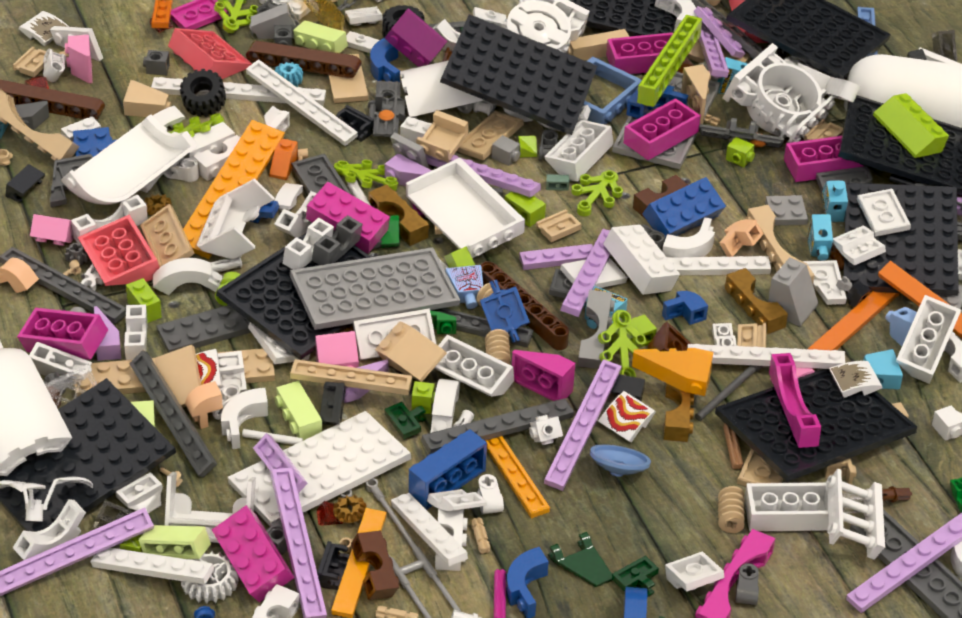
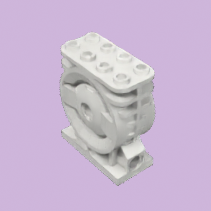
[501,0,590,53]
[723,43,835,143]

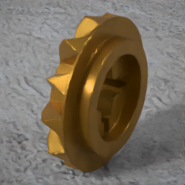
[144,193,172,215]
[333,494,367,523]

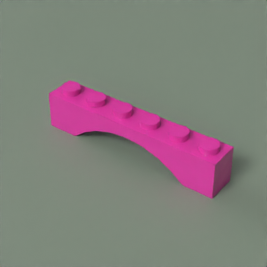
[769,353,821,448]
[695,529,776,618]

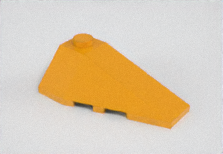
[632,348,714,396]

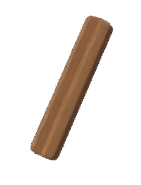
[723,423,743,470]

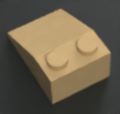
[681,64,711,126]
[375,321,447,382]

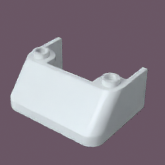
[197,178,274,259]
[165,472,256,543]

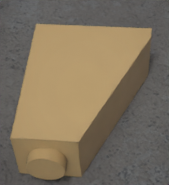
[123,80,172,117]

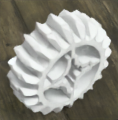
[181,551,239,604]

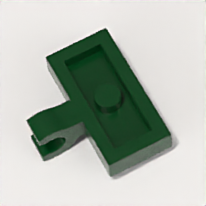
[384,401,426,440]
[612,555,659,597]

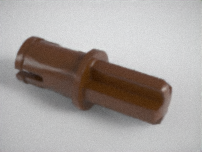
[830,237,844,271]
[882,486,912,503]

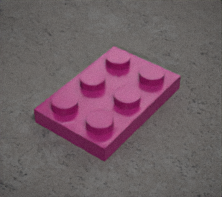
[170,0,229,30]

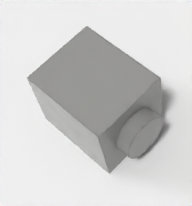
[491,135,520,166]

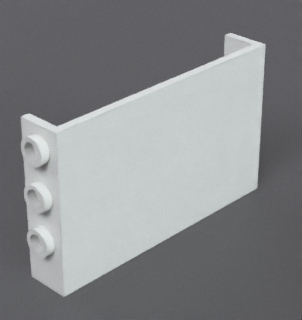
[406,158,525,258]

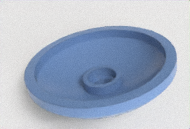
[590,444,651,477]

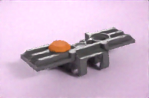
[368,81,407,137]
[699,118,784,148]

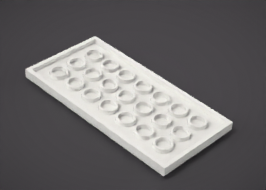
[228,411,411,527]

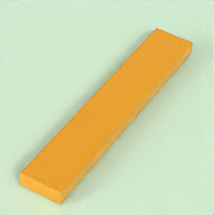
[485,436,550,518]
[331,508,387,618]

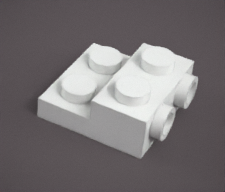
[665,551,724,591]

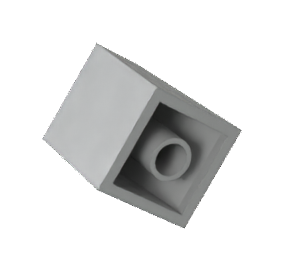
[768,257,818,327]

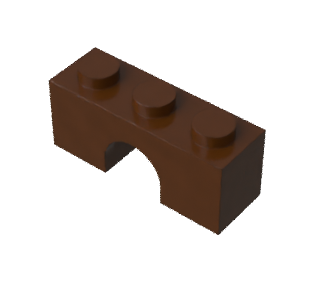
[633,175,688,218]
[351,530,399,600]

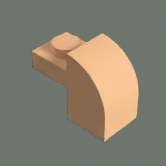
[719,219,764,257]
[0,258,39,293]
[185,381,223,429]

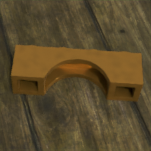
[368,184,429,246]
[725,268,788,335]
[664,383,694,442]

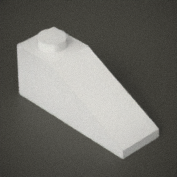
[29,342,92,380]

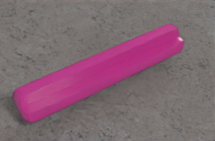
[494,569,506,618]

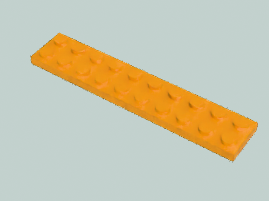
[183,120,285,259]

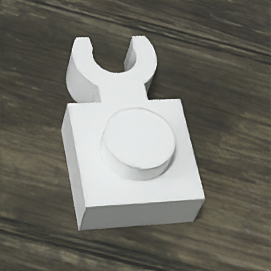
[81,264,103,291]

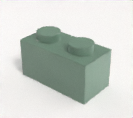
[546,174,569,191]

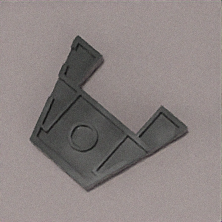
[50,154,93,207]

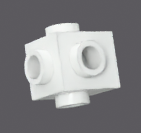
[529,415,563,445]

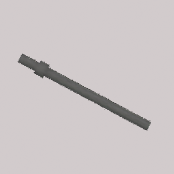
[695,365,764,421]

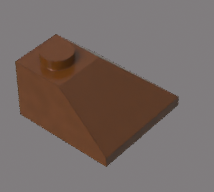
[647,322,691,351]

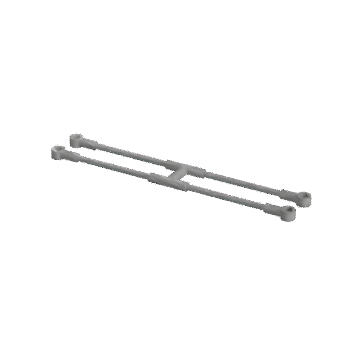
[340,478,462,618]

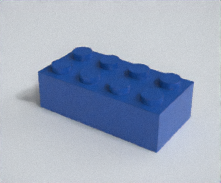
[643,177,726,242]
[409,429,487,510]

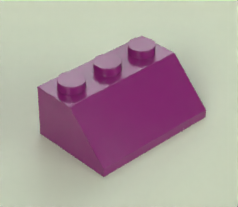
[384,8,448,67]

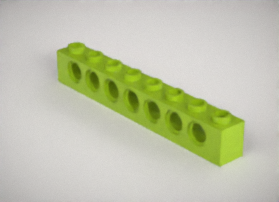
[637,15,702,107]

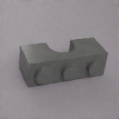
[312,215,363,265]

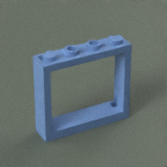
[583,56,642,125]

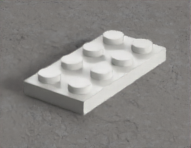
[353,308,437,360]

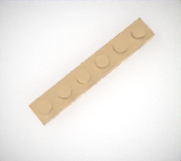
[290,359,412,395]

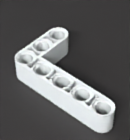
[797,63,861,103]

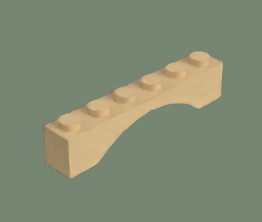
[0,89,79,161]
[745,205,815,284]

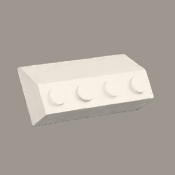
[544,119,614,182]
[896,295,961,384]
[434,335,515,397]

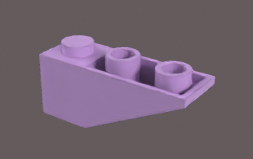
[94,306,121,361]

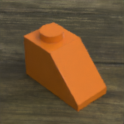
[269,138,298,180]

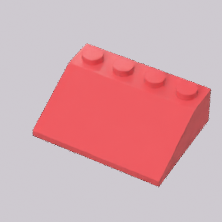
[168,28,252,79]
[78,215,160,286]

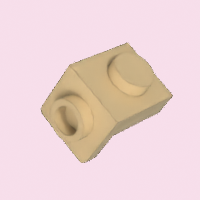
[824,458,856,485]

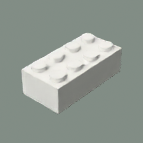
[603,225,680,295]
[744,483,829,531]

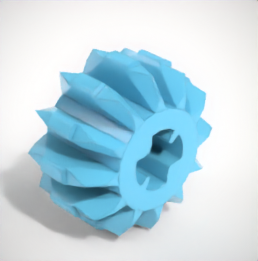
[275,62,303,87]

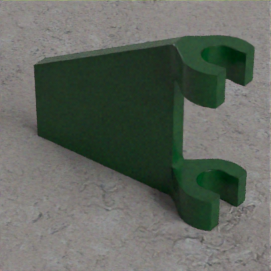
[548,532,613,587]

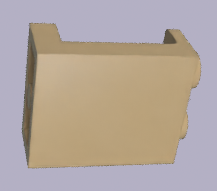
[416,110,469,163]

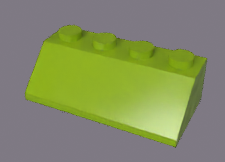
[873,93,949,158]

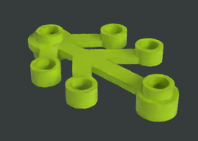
[214,0,258,33]
[168,113,225,137]
[334,159,398,191]
[571,170,623,217]
[598,310,646,377]

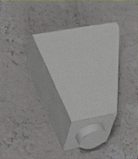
[249,3,300,39]

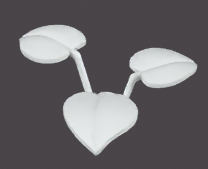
[0,477,93,522]

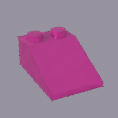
[512,350,575,401]

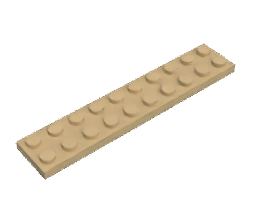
[74,348,275,398]

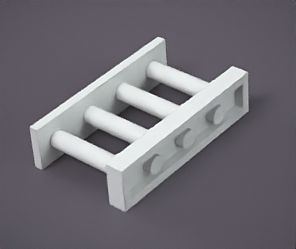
[826,468,885,560]

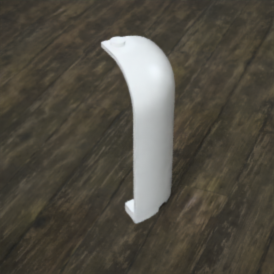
[844,54,962,128]
[400,60,485,118]
[61,114,198,205]
[0,348,72,476]

